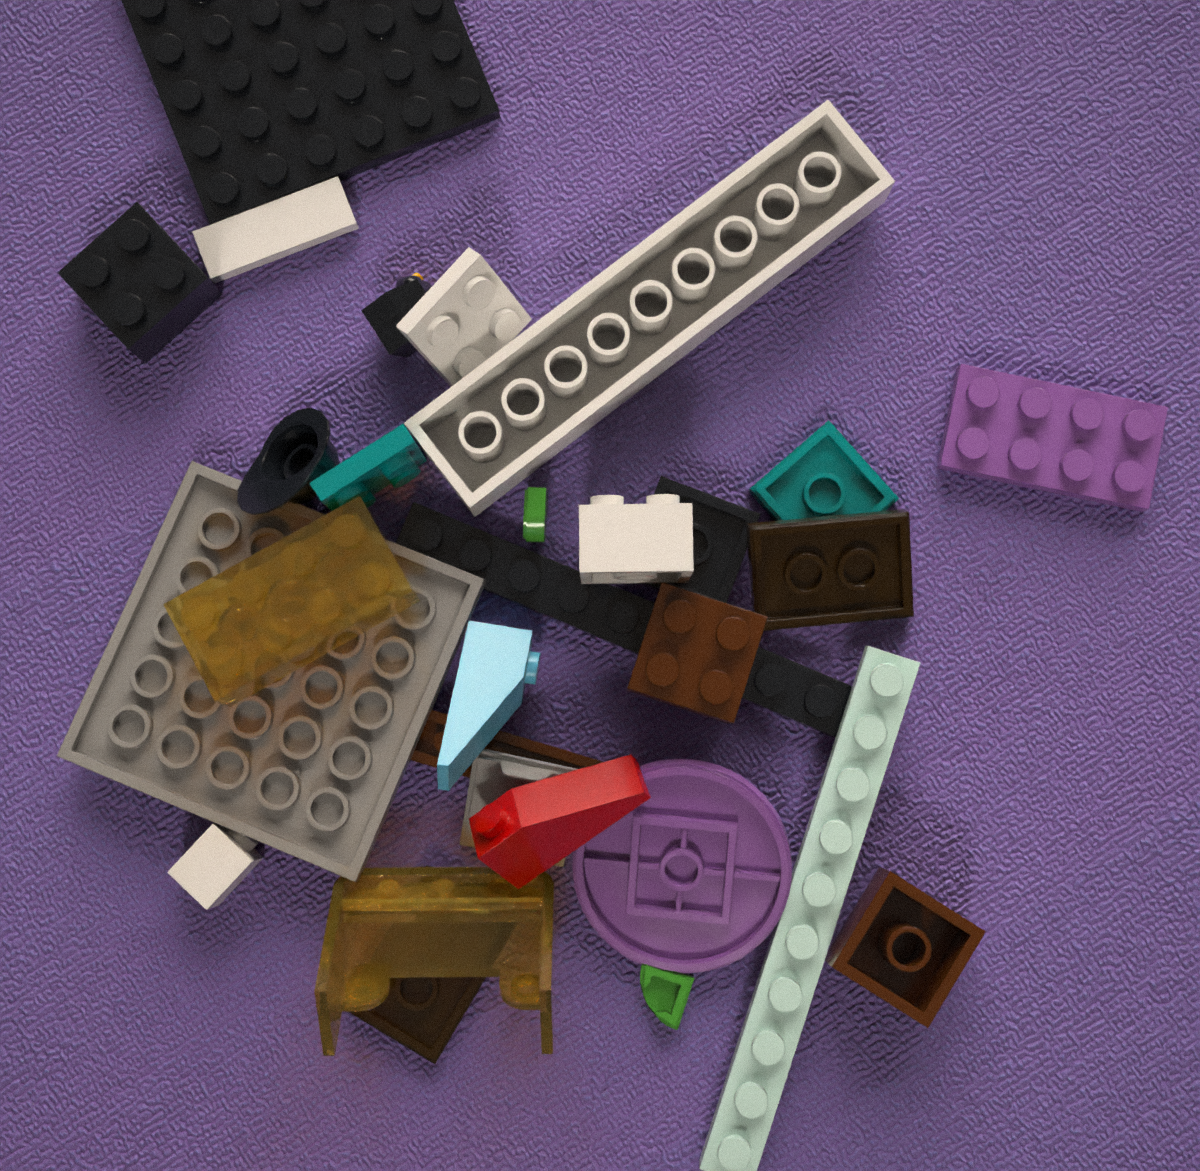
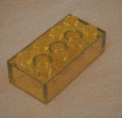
[163,496,420,707]

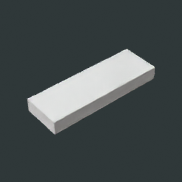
[192,176,359,284]

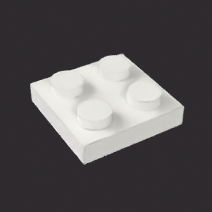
[396,247,532,387]

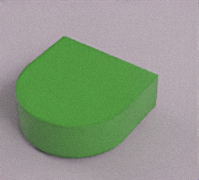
[523,487,548,542]

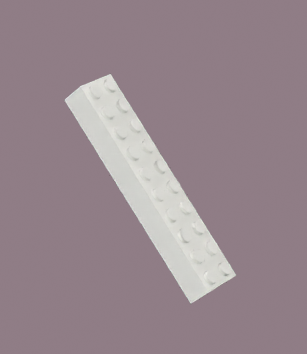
[404,100,895,517]

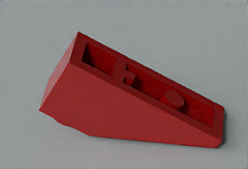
[468,754,651,889]

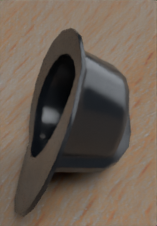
[237,408,339,515]

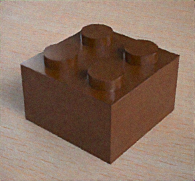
[627,582,768,724]
[825,867,986,1028]

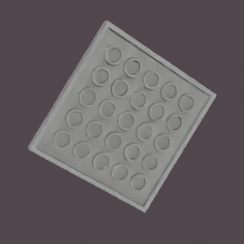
[57,461,486,882]

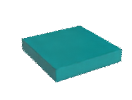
[749,420,899,521]

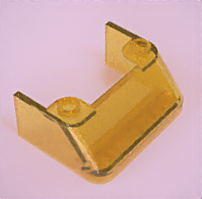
[314,867,555,1056]

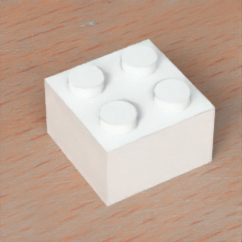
[579,494,694,584]

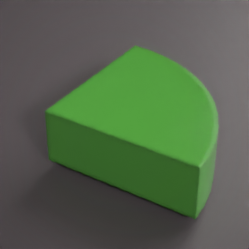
[640,963,694,1030]

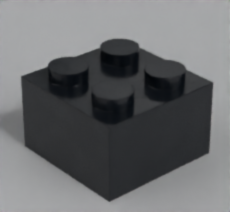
[57,202,222,364]

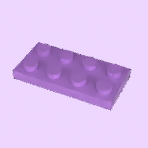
[937,364,1168,512]

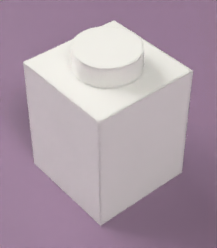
[167,823,263,910]

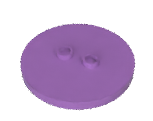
[572,758,792,973]

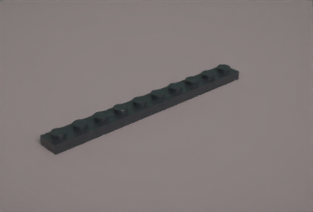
[396,502,852,738]

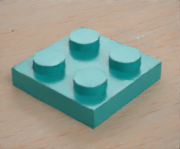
[309,424,427,517]

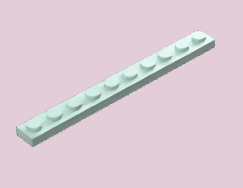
[699,646,920,1171]

